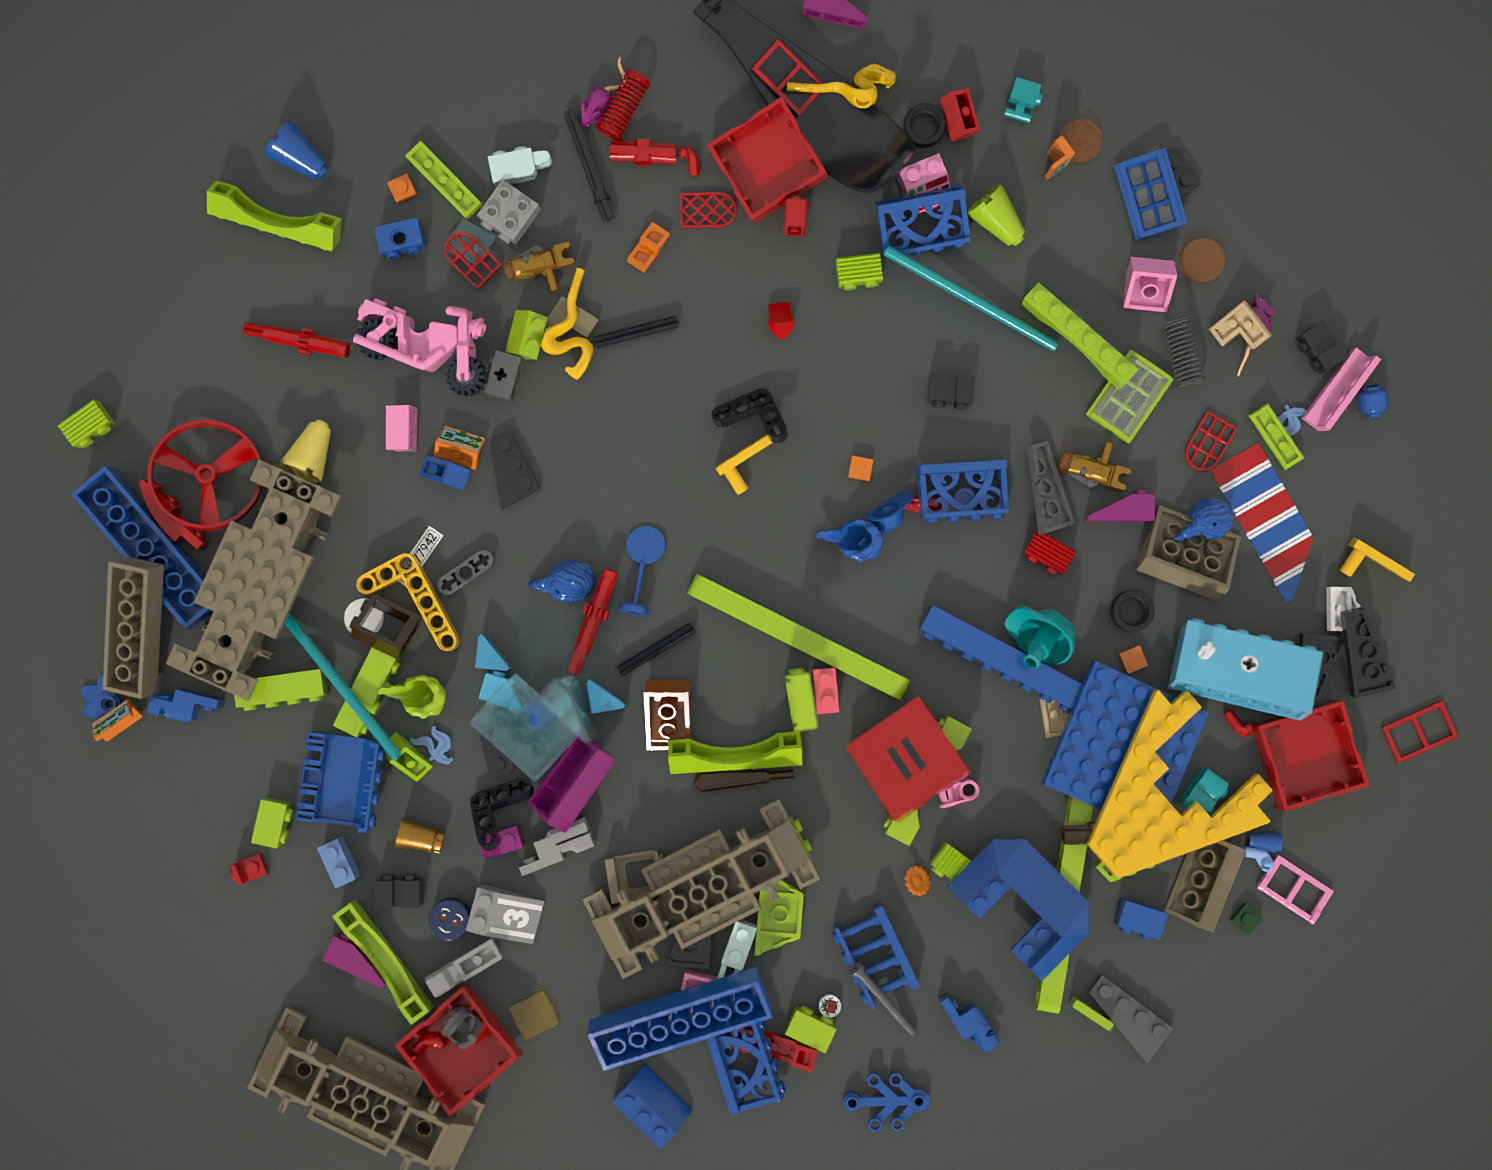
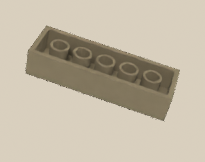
[103,556,164,699]

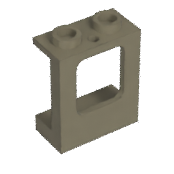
[605,849,663,904]

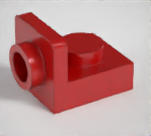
[230,853,269,886]

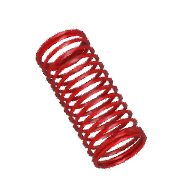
[596,69,651,141]

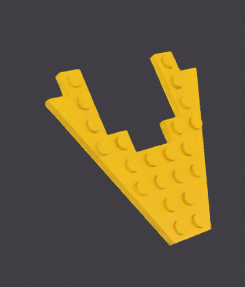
[1087,690,1273,878]

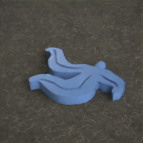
[1278,404,1306,436]
[410,726,453,764]

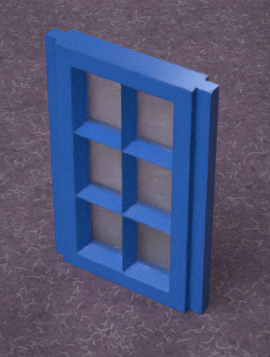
[1114,148,1188,241]

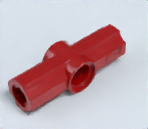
[610,139,677,166]

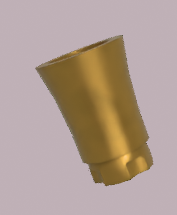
[395,817,445,853]

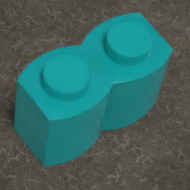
[1178,767,1229,816]

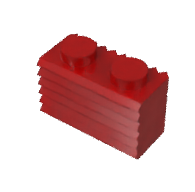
[940,88,981,142]
[783,196,808,237]
[1023,530,1076,576]

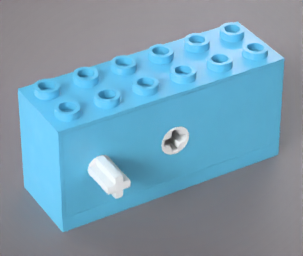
[1168,619,1323,720]

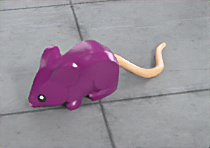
[581,57,626,128]
[1237,295,1275,376]

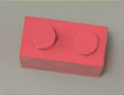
[812,667,839,714]

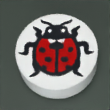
[819,994,841,1017]

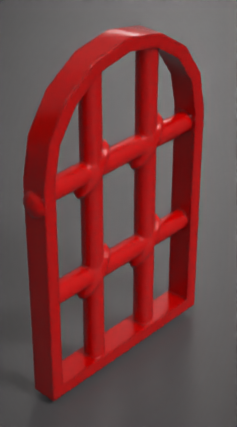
[444,232,502,290]
[1185,411,1238,471]

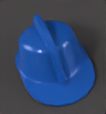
[865,492,913,535]

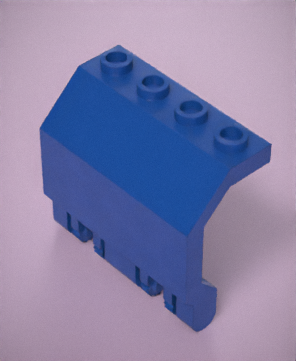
[295,731,386,833]

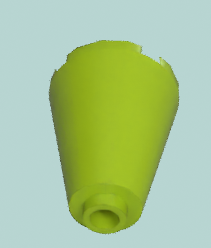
[967,184,1025,246]

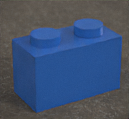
[1113,897,1168,941]

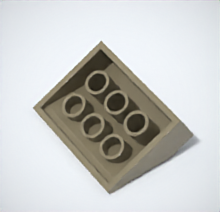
[1136,505,1241,602]

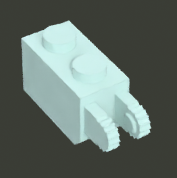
[488,146,552,188]
[717,919,757,979]

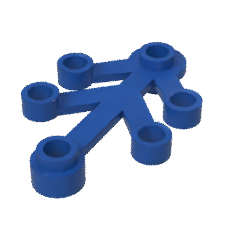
[843,1071,930,1132]

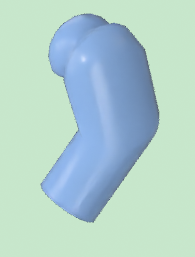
[1244,846,1274,872]

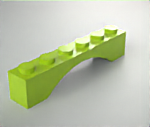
[207,180,342,251]
[1021,282,1139,391]
[883,715,972,846]
[668,731,802,774]
[332,899,434,1025]

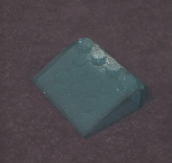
[469,673,581,783]
[537,675,598,744]

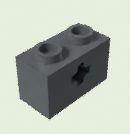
[484,350,524,402]

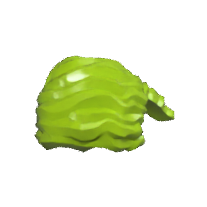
[377,675,446,719]

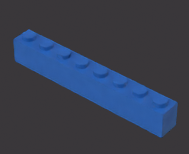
[918,605,1082,714]

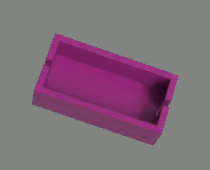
[527,731,616,833]

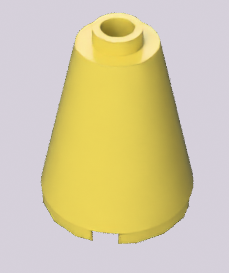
[279,420,331,483]

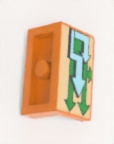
[1044,136,1075,180]
[434,426,485,470]
[91,699,143,742]

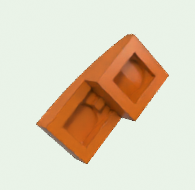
[627,222,670,273]

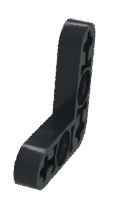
[711,388,788,443]
[470,777,534,851]

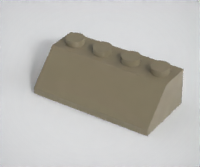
[1164,840,1246,932]

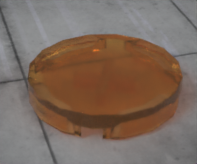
[1059,119,1102,164]
[1180,238,1225,283]

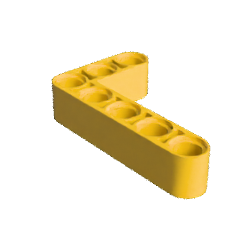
[356,553,460,651]

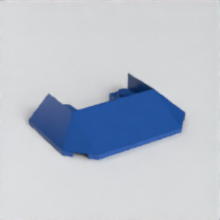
[946,838,1089,981]

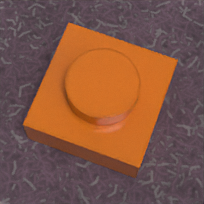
[387,173,417,204]

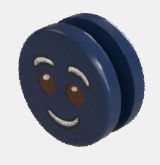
[429,897,471,941]

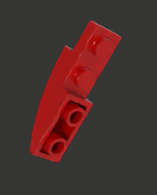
[139,479,210,550]

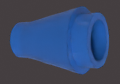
[1249,831,1283,853]

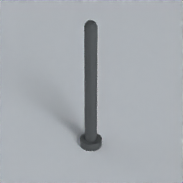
[849,962,917,1036]

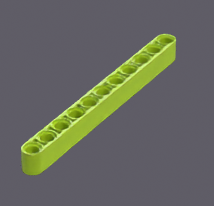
[687,574,910,700]
[1035,796,1093,1014]

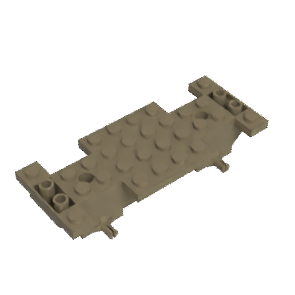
[166,460,342,700]
[582,798,820,979]
[247,1006,486,1170]

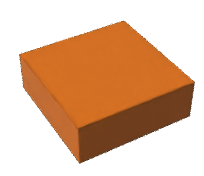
[848,456,873,482]
[1118,645,1148,674]

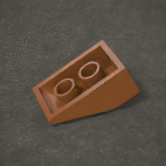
[644,680,691,750]

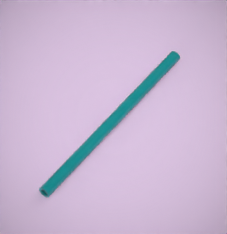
[883,245,1059,352]
[285,613,402,760]

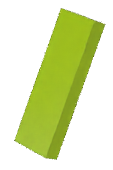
[1248,403,1304,470]

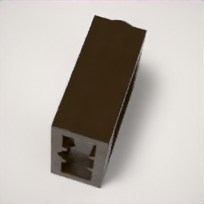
[349,593,421,660]

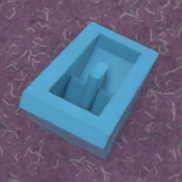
[475,634,512,671]
[587,679,626,714]

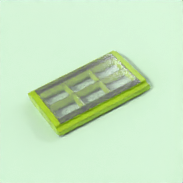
[1086,349,1174,444]

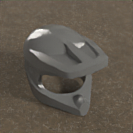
[440,1006,484,1049]

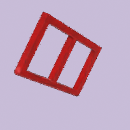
[752,39,823,116]
[1381,701,1459,764]

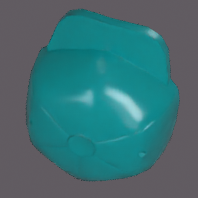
[1005,606,1076,669]

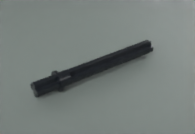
[564,109,615,222]

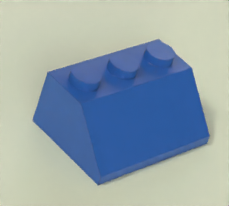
[612,1064,692,1149]

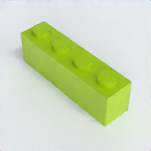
[333,648,401,737]
[234,669,329,711]

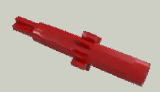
[243,322,351,358]
[567,568,619,675]

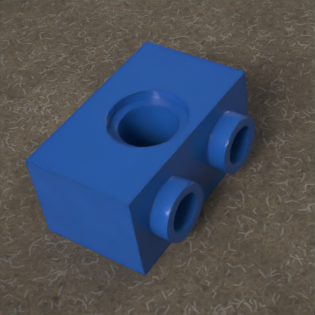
[374,218,427,259]

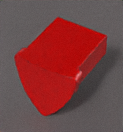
[768,302,795,340]

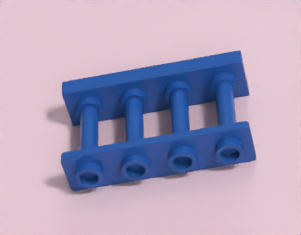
[832,903,920,1009]

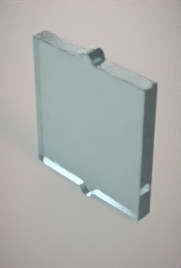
[447,218,497,268]

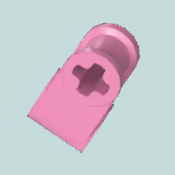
[939,778,979,808]

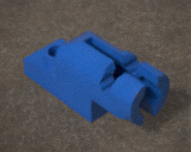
[148,689,225,722]
[938,993,1001,1053]

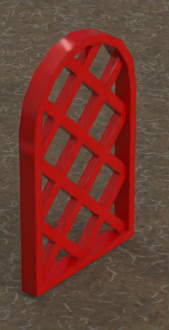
[680,192,737,229]

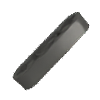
[437,550,495,595]

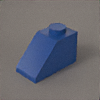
[419,455,470,490]

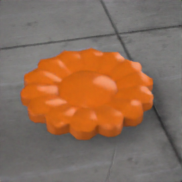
[904,865,931,896]

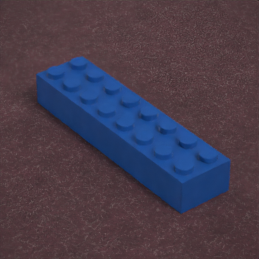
[71,466,214,629]
[588,967,773,1071]

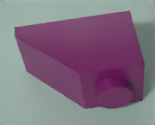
[480,823,526,858]

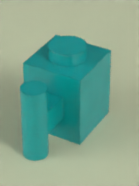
[1004,77,1043,123]

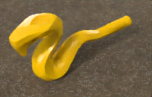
[787,64,896,108]
[540,268,593,380]

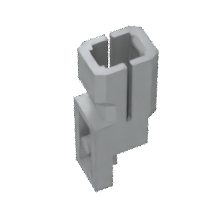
[519,816,596,876]
[425,938,504,998]

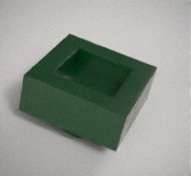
[1230,903,1263,935]

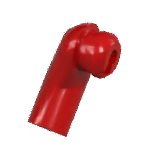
[679,145,700,176]
[1223,710,1254,737]
[412,1032,446,1054]

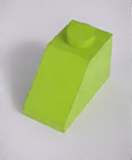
[385,732,433,782]

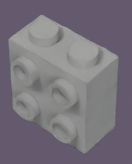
[477,179,541,245]

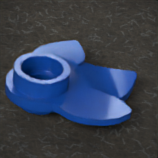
[80,675,121,718]

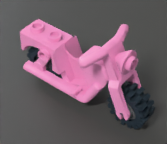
[353,298,489,397]

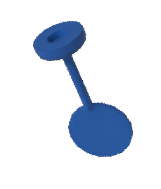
[618,526,665,617]

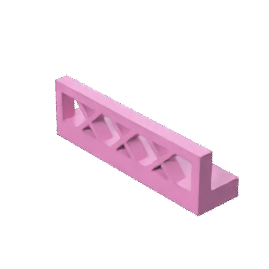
[1302,347,1381,431]

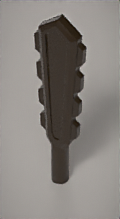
[693,768,794,794]

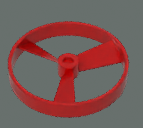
[148,420,263,531]

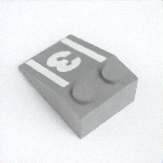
[466,884,545,944]

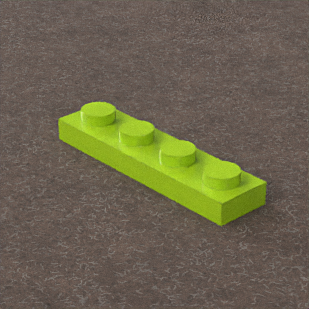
[405,141,482,220]

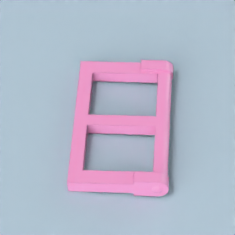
[1256,855,1334,925]

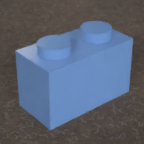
[317,836,362,889]

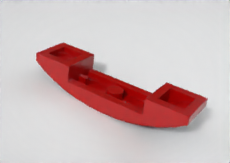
[730,1026,818,1072]

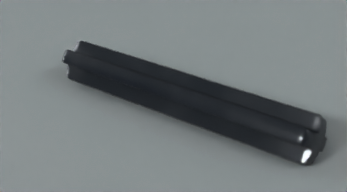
[594,316,679,348]
[617,623,695,676]

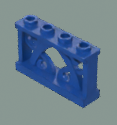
[875,185,971,260]
[915,460,1010,523]
[706,1021,786,1116]

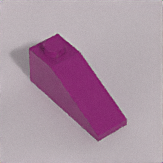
[802,0,868,30]
[1084,490,1155,522]
[322,932,387,989]

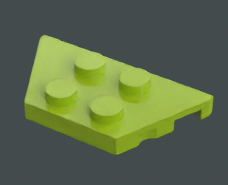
[755,879,804,956]

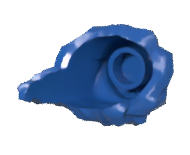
[1174,498,1234,541]
[815,519,883,562]
[528,559,596,603]

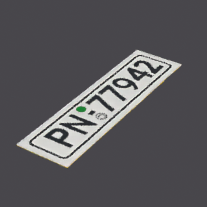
[398,526,443,586]

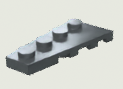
[1088,974,1174,1064]

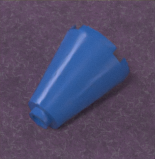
[264,120,328,180]

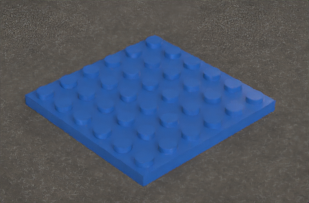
[1041,660,1209,810]

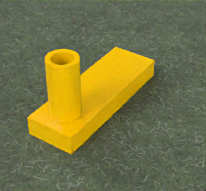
[714,434,773,495]
[1339,538,1415,582]

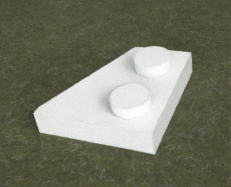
[1326,587,1361,631]

